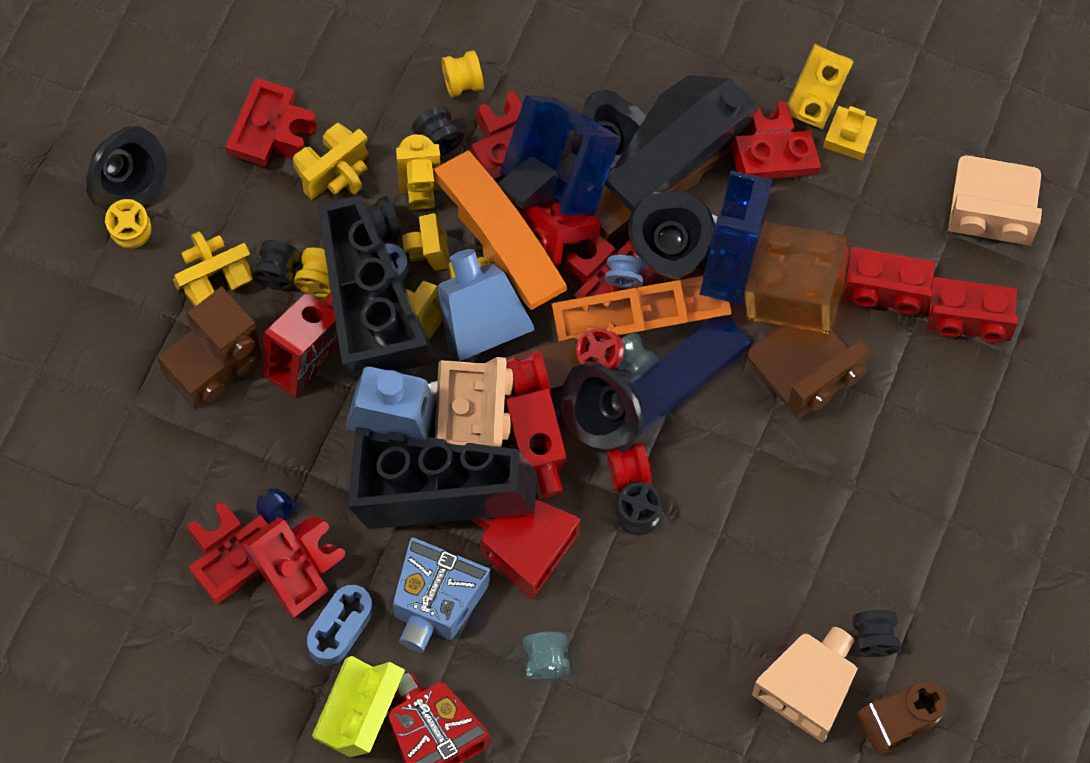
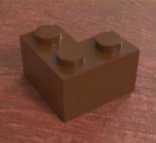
[158,286,261,410]

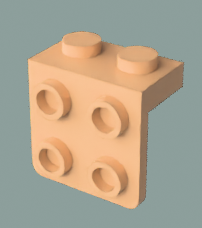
[948,155,1042,246]
[434,357,513,447]

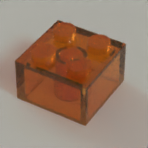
[745,221,849,334]

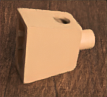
[752,627,858,743]

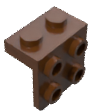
[747,309,871,419]

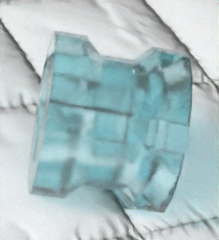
[606,332,659,385]
[522,631,570,680]

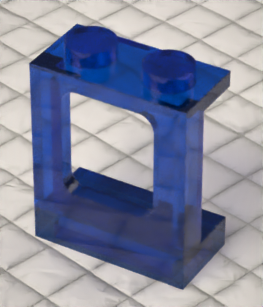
[500,95,621,216]
[699,170,773,305]

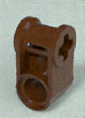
[856,681,947,756]

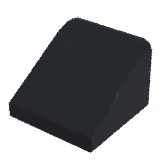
[498,157,558,209]

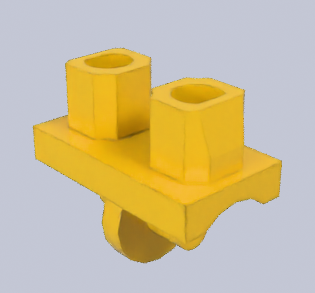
[787,44,854,130]
[293,123,369,200]
[396,134,441,210]
[173,231,253,307]

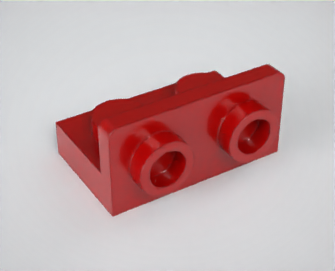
[512,186,601,266]
[842,247,935,315]
[926,277,1018,343]

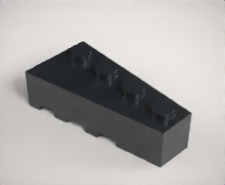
[348,427,537,529]

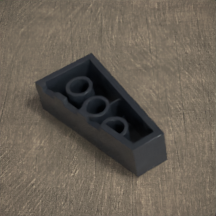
[318,195,439,381]

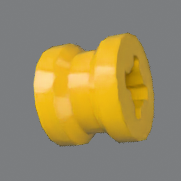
[441,50,484,98]
[105,199,152,249]
[294,247,331,298]

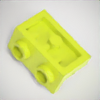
[312,656,405,757]

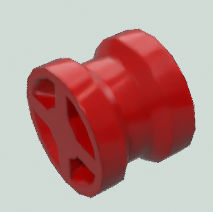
[576,328,625,370]
[506,350,551,397]
[607,442,651,492]

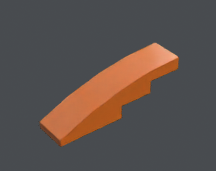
[433,150,567,310]
[552,272,732,342]

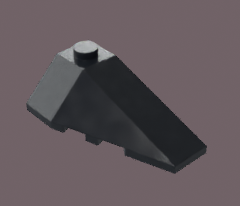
[604,75,759,212]

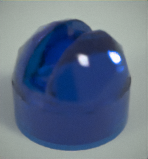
[256,488,295,524]

